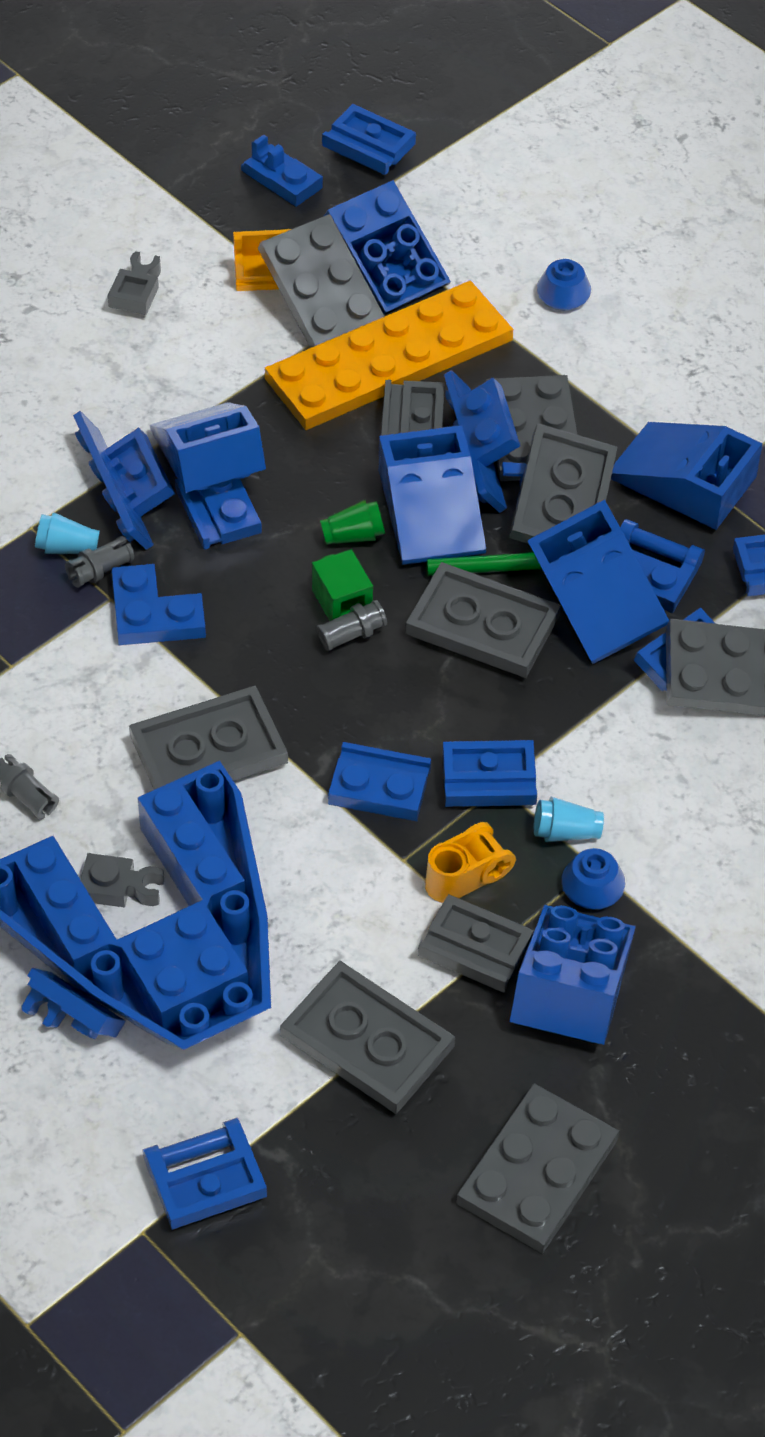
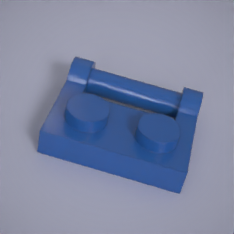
[620,519,705,613]
[142,1118,267,1230]

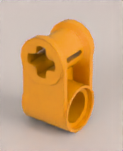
[425,822,516,903]

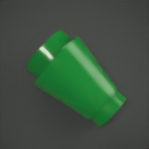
[320,500,385,545]

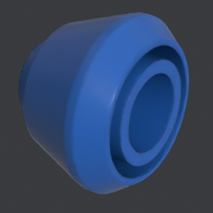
[537,259,591,311]
[562,848,625,909]

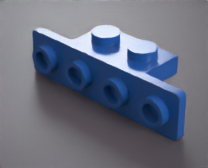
[444,370,520,513]
[73,411,175,550]

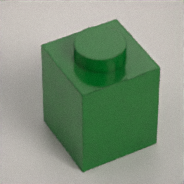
[312,549,373,621]

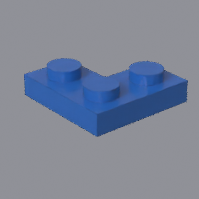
[112,564,206,646]

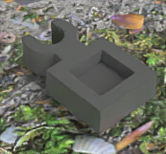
[107,251,161,315]
[81,853,164,908]

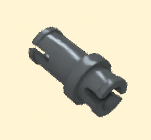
[65,536,134,587]
[316,600,387,651]
[0,754,59,819]

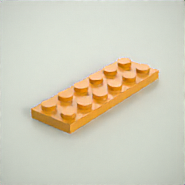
[265,280,514,430]

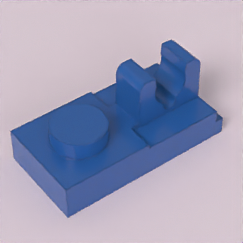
[241,135,323,207]
[22,968,126,1039]

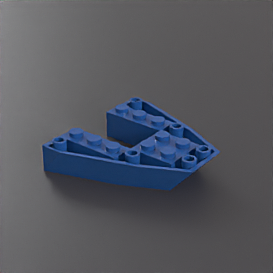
[0,761,271,1050]

